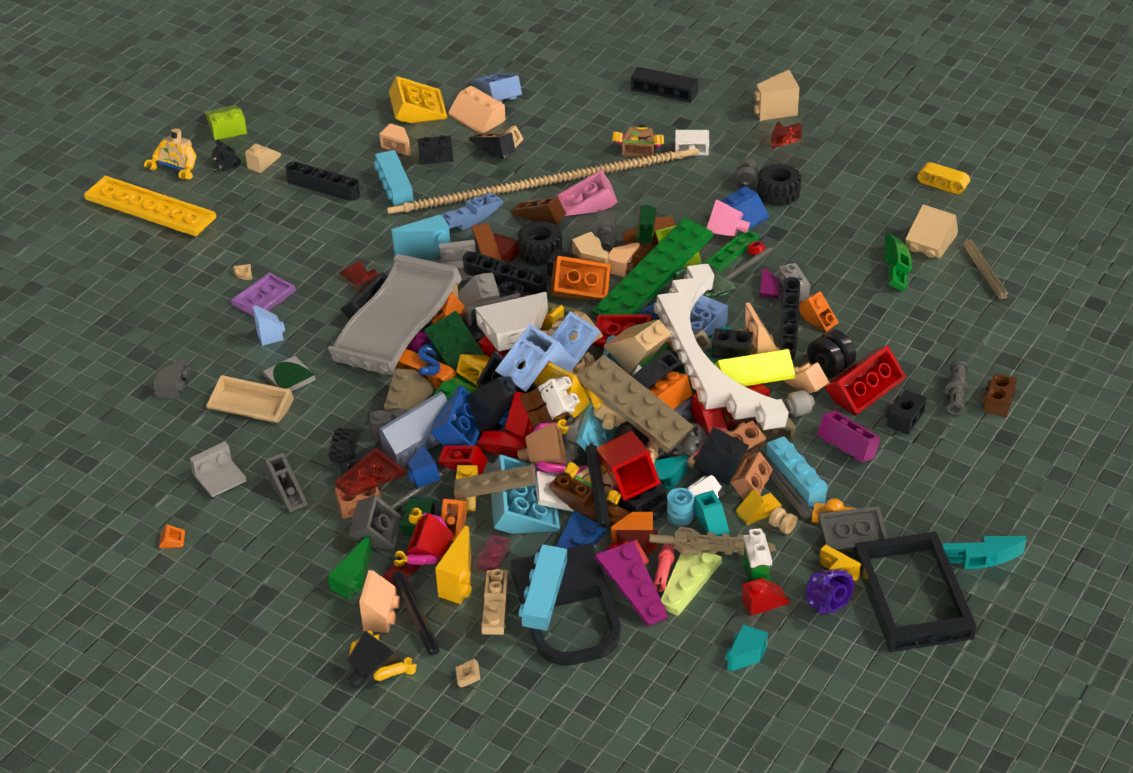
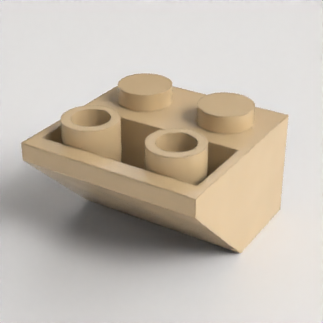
[572,231,610,264]

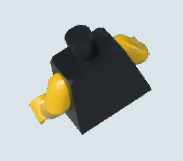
[347,630,417,687]

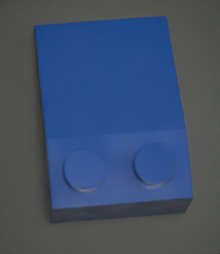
[430,385,479,446]

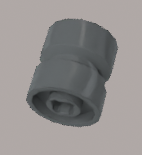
[735,158,758,189]

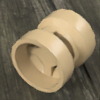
[769,507,798,534]

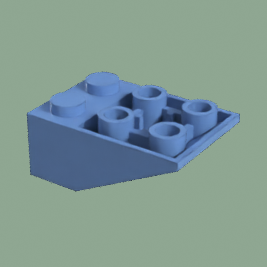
[690,295,728,336]

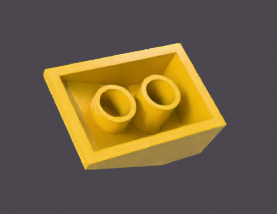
[435,525,472,605]

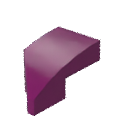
[760,268,780,298]

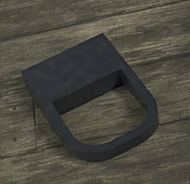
[510,543,621,666]

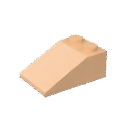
[744,303,780,354]

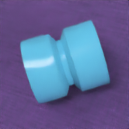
[667,488,694,527]

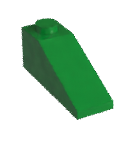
[328,536,372,600]

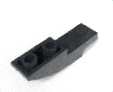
[632,350,684,390]

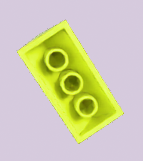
[714,349,796,386]

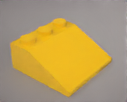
[389,76,447,123]

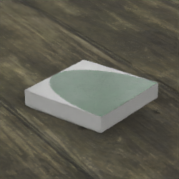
[263,356,315,392]

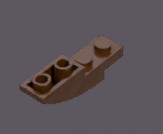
[549,473,629,526]

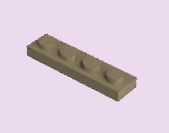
[454,465,535,500]

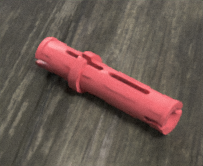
[653,543,675,592]

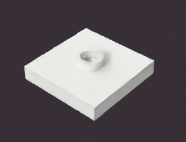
[535,471,574,512]

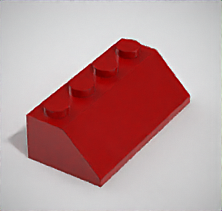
[825,345,907,415]

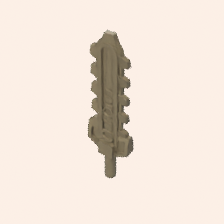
[648,527,776,556]

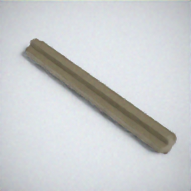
[964,239,1008,300]

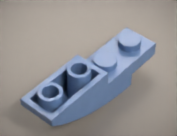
[441,193,503,231]

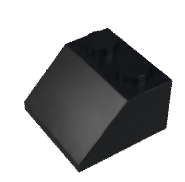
[693,427,749,486]

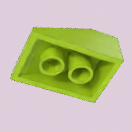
[204,105,247,141]

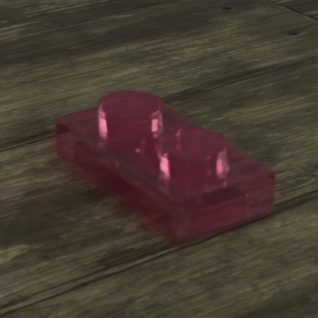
[477,535,511,572]

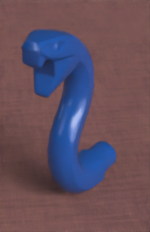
[418,343,440,376]

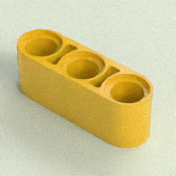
[917,162,970,194]

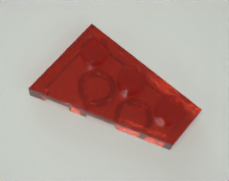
[335,448,406,498]

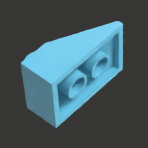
[391,214,450,259]

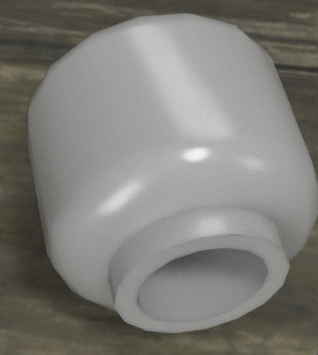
[784,390,814,417]

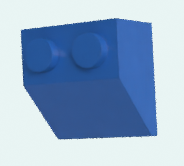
[720,186,769,230]

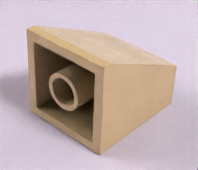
[753,70,799,121]
[905,205,958,259]
[604,319,672,374]

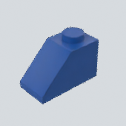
[407,446,441,488]

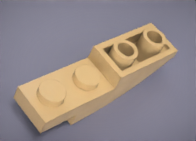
[482,569,508,635]

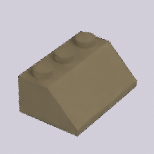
[384,368,435,412]

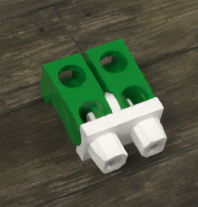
[743,528,772,582]

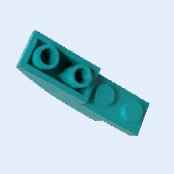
[942,536,1026,569]

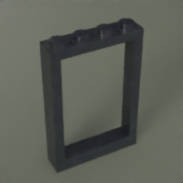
[853,531,976,653]

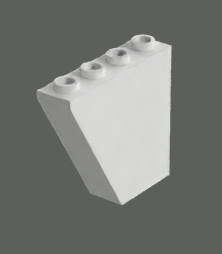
[475,292,548,351]

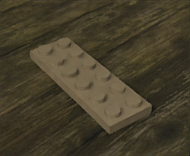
[578,355,694,453]

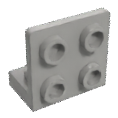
[439,240,475,281]
[190,441,247,497]

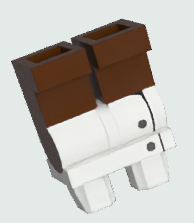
[520,377,580,429]

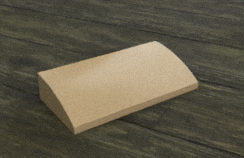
[206,375,294,423]

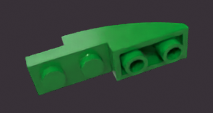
[884,232,912,291]

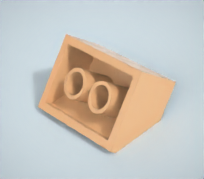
[448,86,505,133]

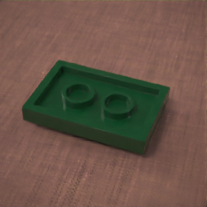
[424,311,485,375]

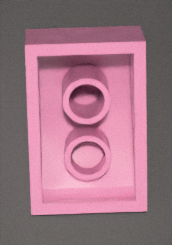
[557,170,618,216]

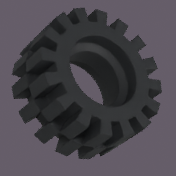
[329,427,358,464]

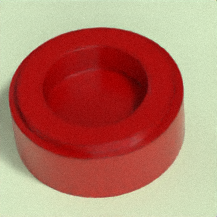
[747,241,766,255]

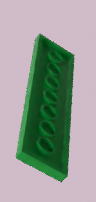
[592,217,713,317]

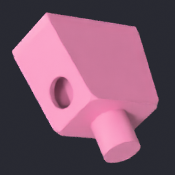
[707,200,750,237]

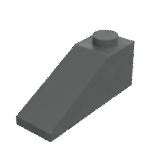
[263,452,308,514]

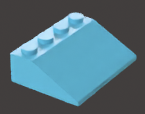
[489,455,560,534]

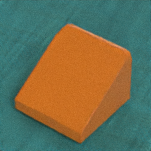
[159,524,185,548]

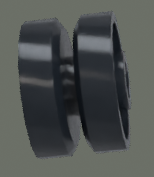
[807,329,856,378]

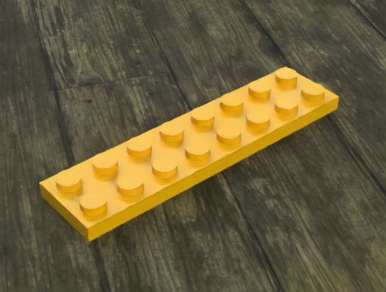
[84,176,216,236]

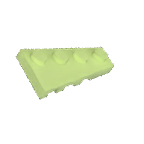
[661,550,722,616]

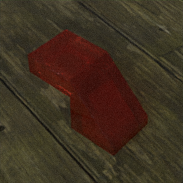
[340,261,378,287]

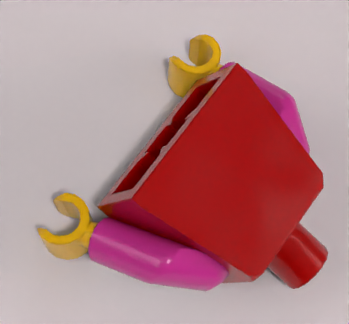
[394,508,453,567]

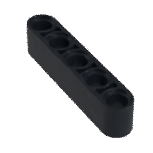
[285,162,360,201]
[463,251,547,294]
[779,277,800,361]

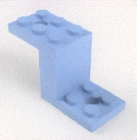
[495,311,600,392]

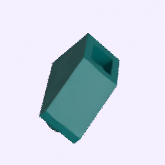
[654,455,688,490]
[694,490,730,536]
[725,625,768,671]

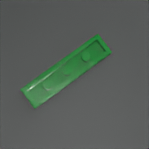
[703,230,760,275]

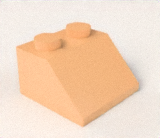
[359,570,400,633]

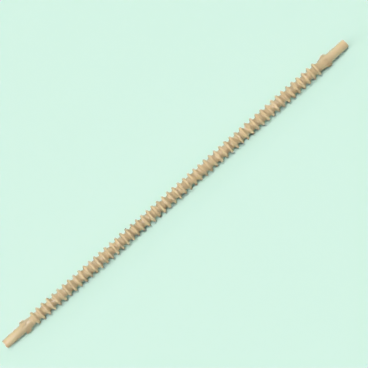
[387,148,699,214]

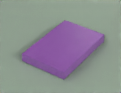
[231,272,296,317]

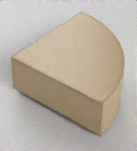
[233,264,253,280]

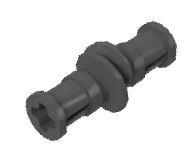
[944,360,970,415]

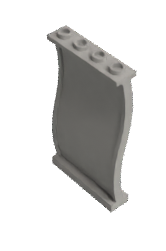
[328,254,462,376]

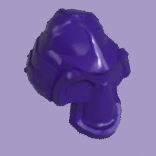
[806,569,855,614]

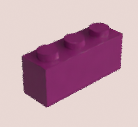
[817,411,881,462]

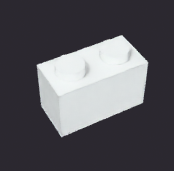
[675,130,709,155]

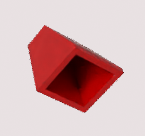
[596,431,661,501]

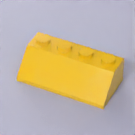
[522,361,591,418]

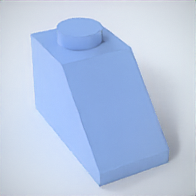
[253,306,285,346]

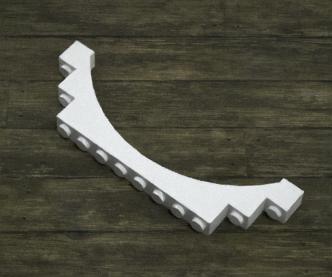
[654,264,789,430]

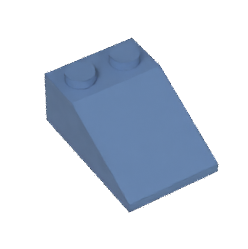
[471,73,522,102]

